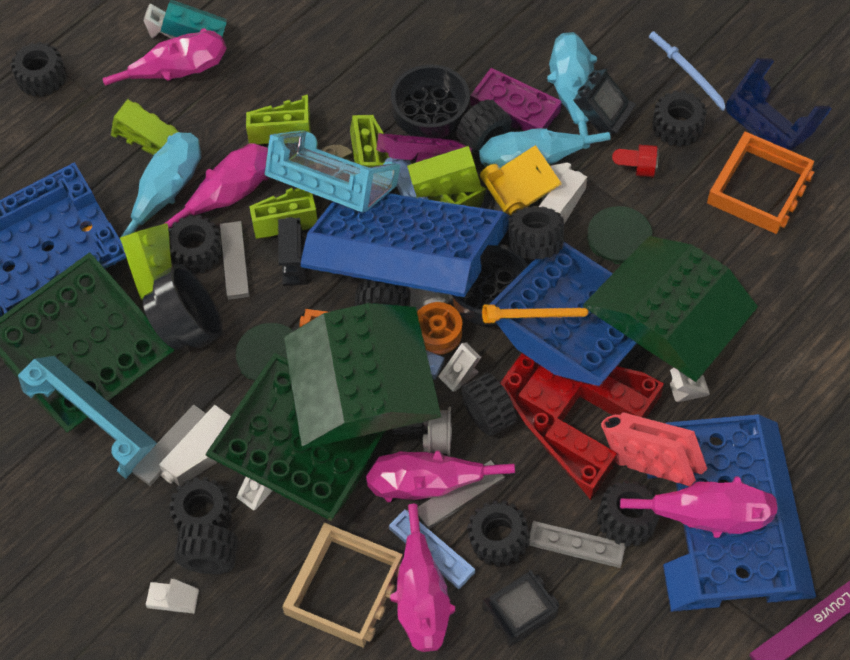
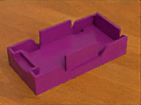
[470,68,562,131]
[376,133,472,162]

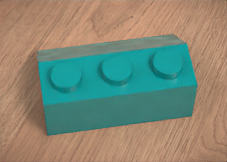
[160,0,227,37]

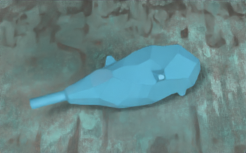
[547,32,597,149]
[479,128,610,169]
[121,132,202,237]

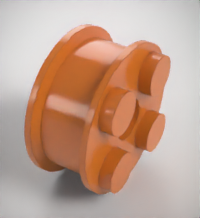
[417,302,462,355]

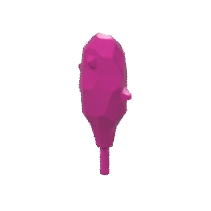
[103,28,227,86]
[164,143,269,229]
[366,450,515,502]
[620,477,777,538]
[390,504,455,652]

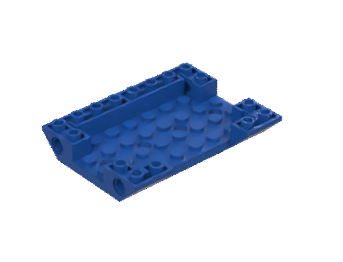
[0,162,126,317]
[301,190,511,297]
[647,414,816,612]

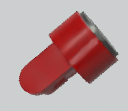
[612,144,659,177]

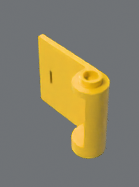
[480,145,562,216]

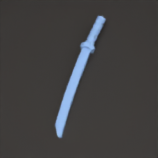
[649,31,725,111]

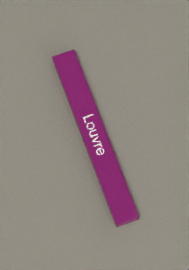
[749,581,850,660]

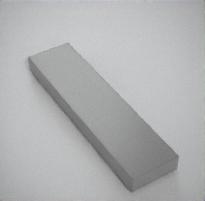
[220,221,249,300]
[132,404,206,486]
[418,460,504,529]
[529,521,625,568]

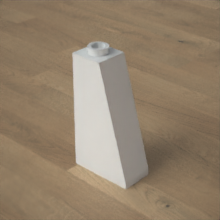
[539,168,587,224]
[159,405,231,486]

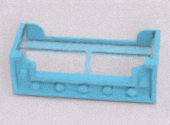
[265,130,400,212]

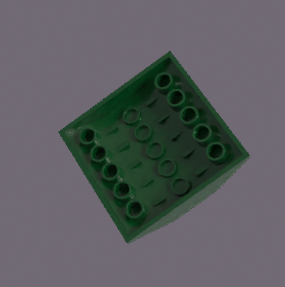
[583,236,758,382]
[0,252,175,433]
[284,303,442,449]
[205,352,387,521]

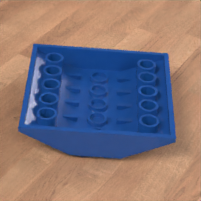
[489,242,637,386]

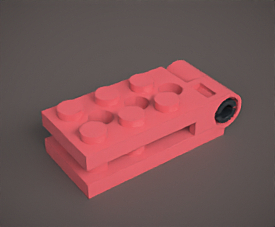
[601,413,707,486]

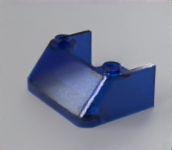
[726,58,832,151]

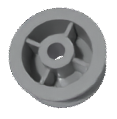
[423,407,452,457]

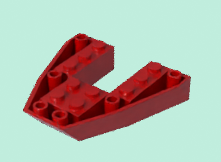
[500,353,664,500]

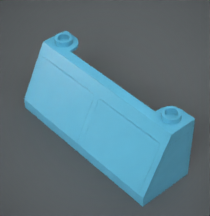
[18,356,157,479]

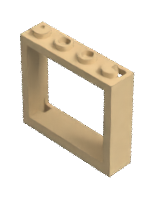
[282,523,403,648]

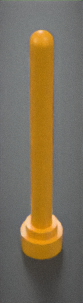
[482,305,589,323]

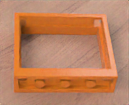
[707,132,815,234]

